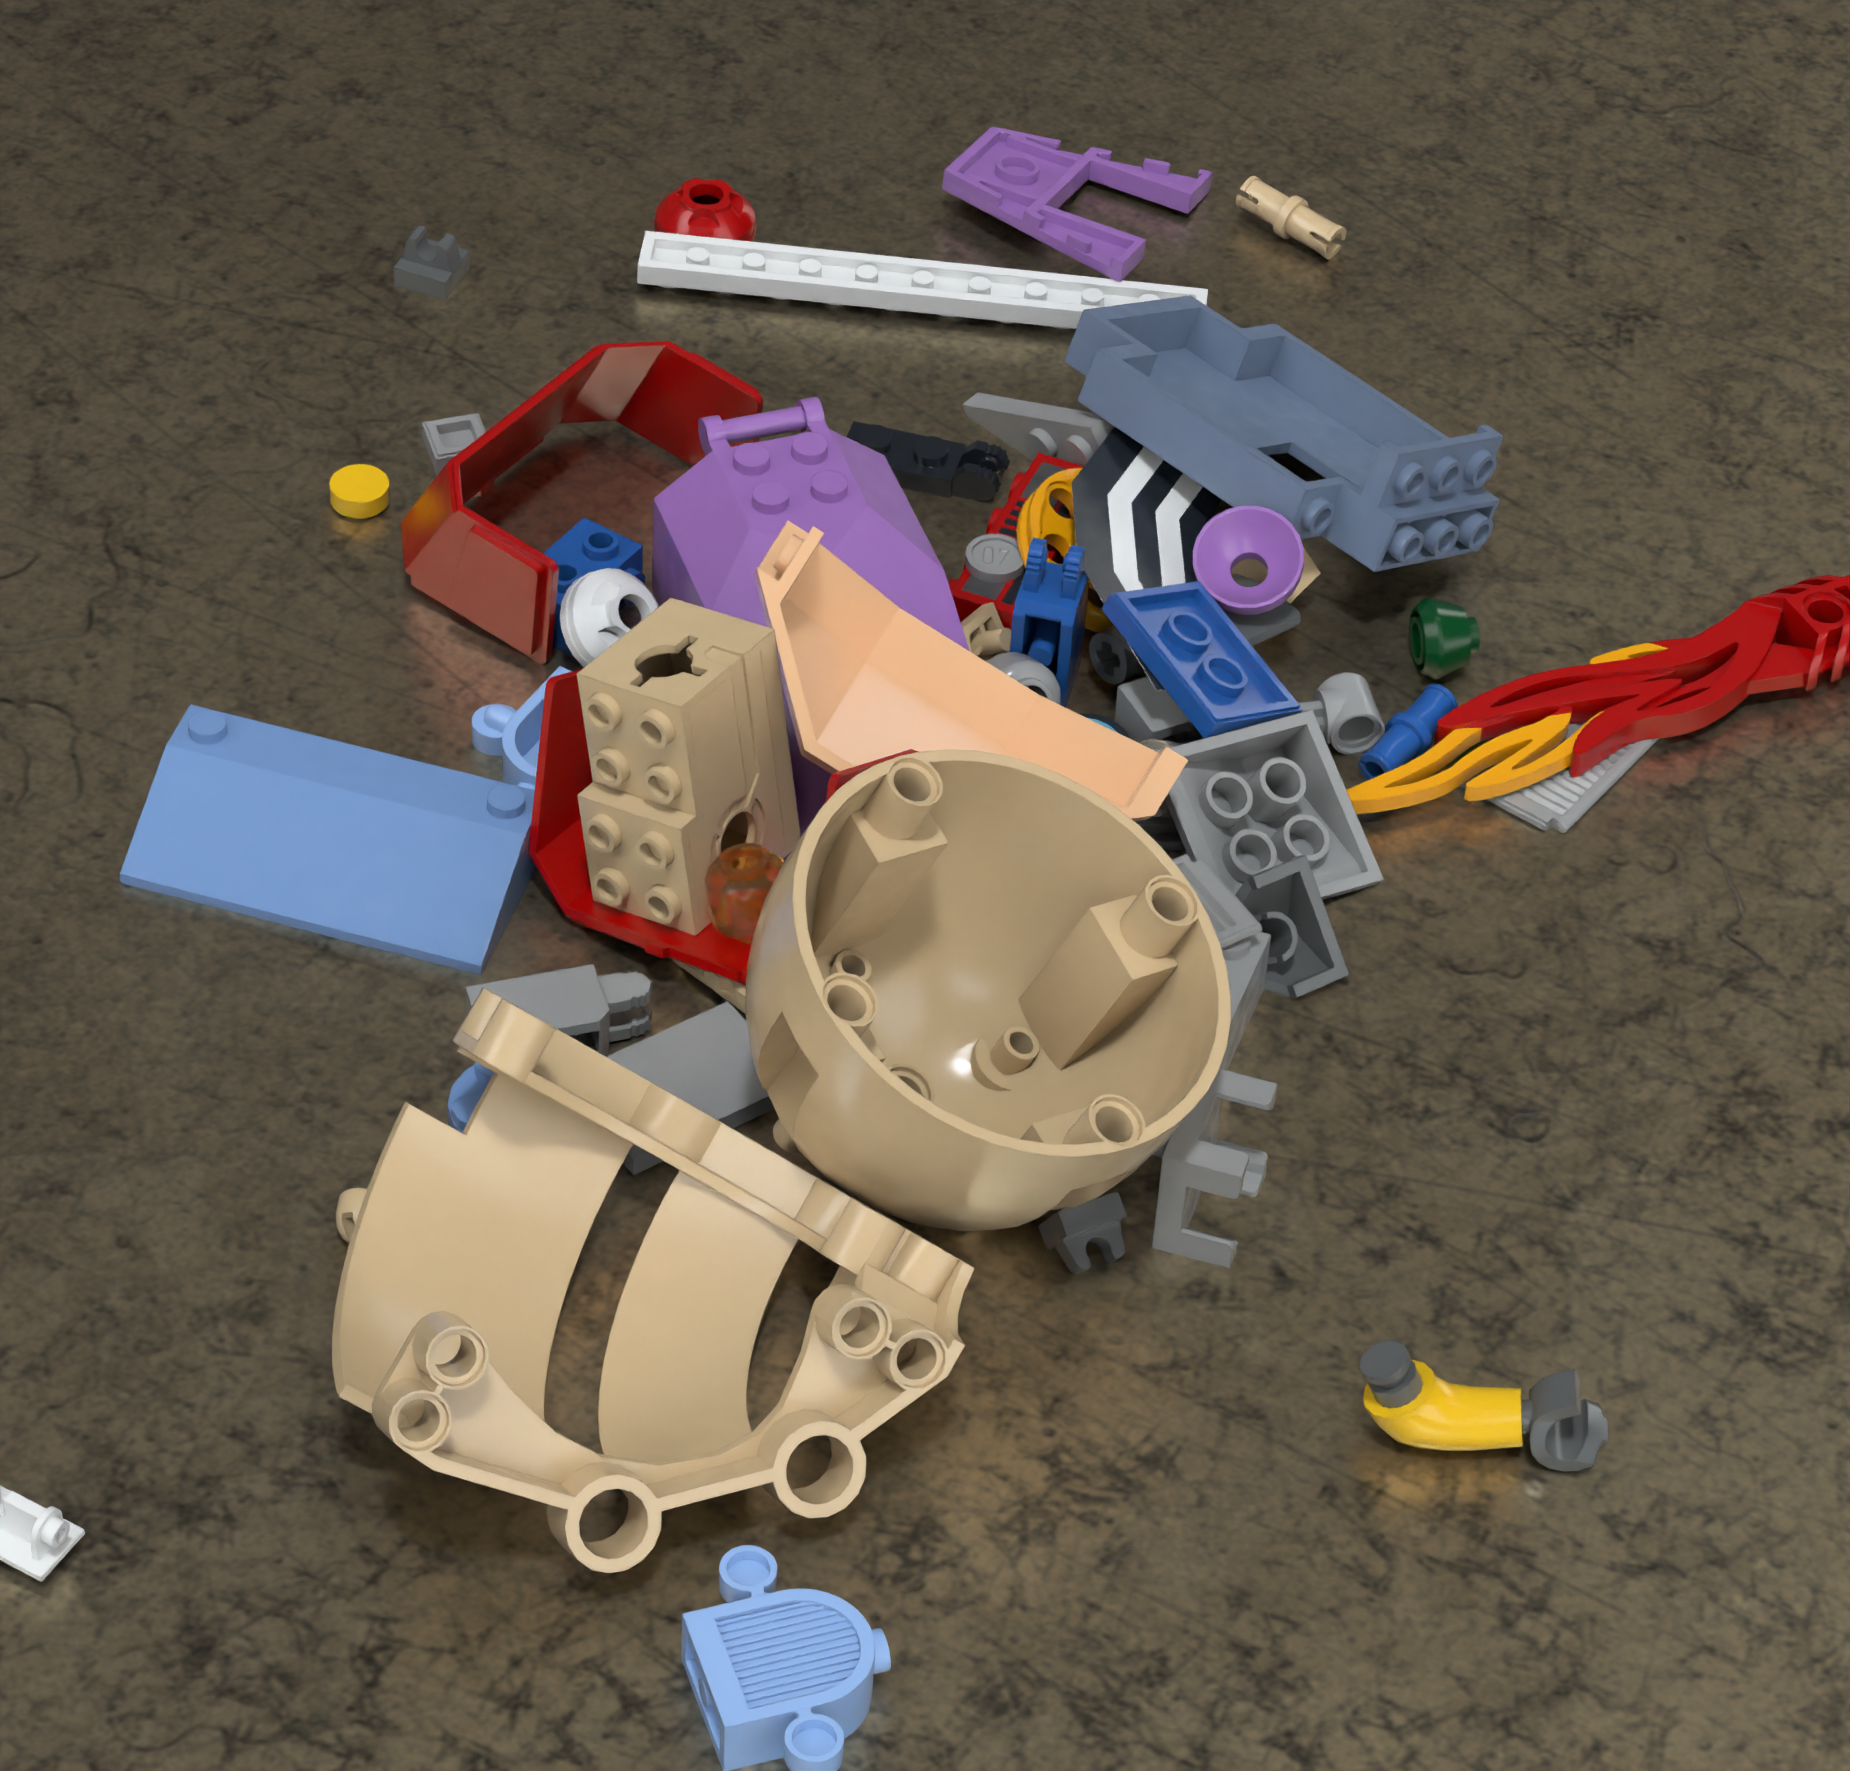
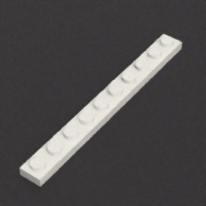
[637,231,1208,329]

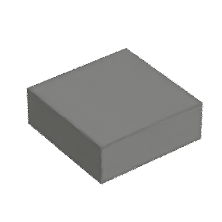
[422,413,486,475]

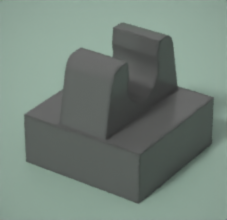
[393,226,470,300]
[1038,1191,1127,1274]

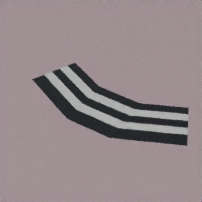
[1071,427,1222,691]

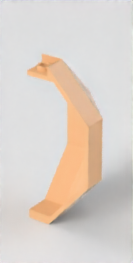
[754,520,1188,822]

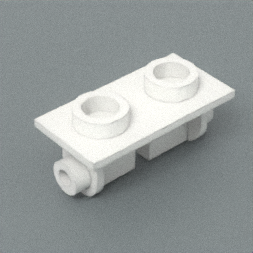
[0,1486,85,1582]

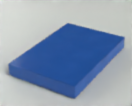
[1101,581,1303,739]

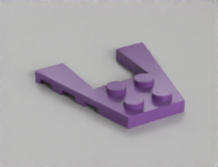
[942,126,1213,282]

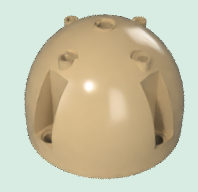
[745,749,1231,1231]

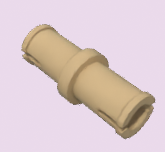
[1236,175,1346,259]

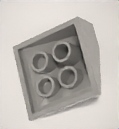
[1156,710,1384,900]

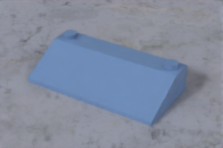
[120,704,537,975]

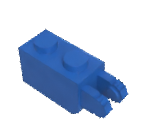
[1010,537,1089,707]

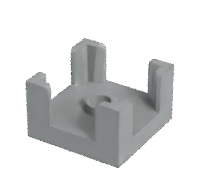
[1152,1069,1278,1269]

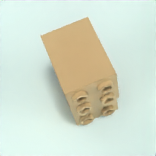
[577,598,801,936]

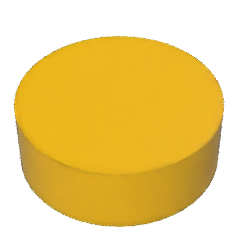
[329,464,390,519]

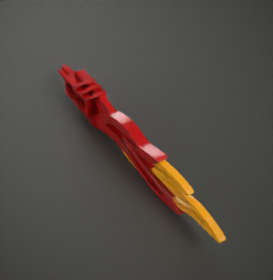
[1346,575,1850,814]

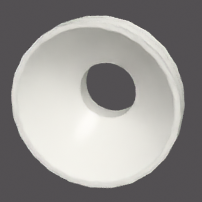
[560,568,659,667]

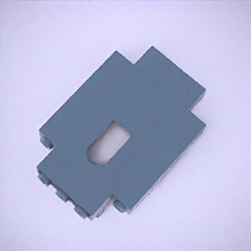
[1064,295,1504,572]

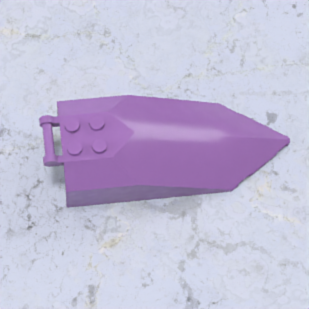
[652,397,969,868]

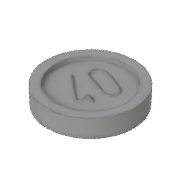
[965,534,1025,583]

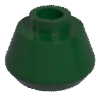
[1409,598,1480,681]

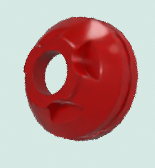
[654,178,756,242]

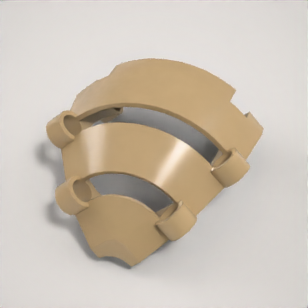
[332,987,975,1573]

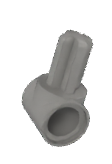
[1298,673,1385,755]

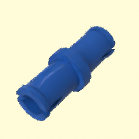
[1358,684,1458,781]

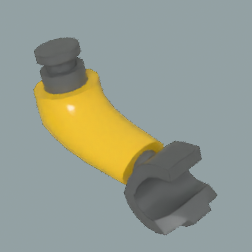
[1359,1340,1609,1472]

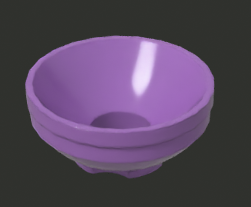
[1193,505,1304,615]

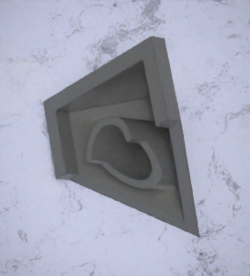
[1235,855,1349,998]

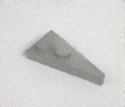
[962,392,1112,466]

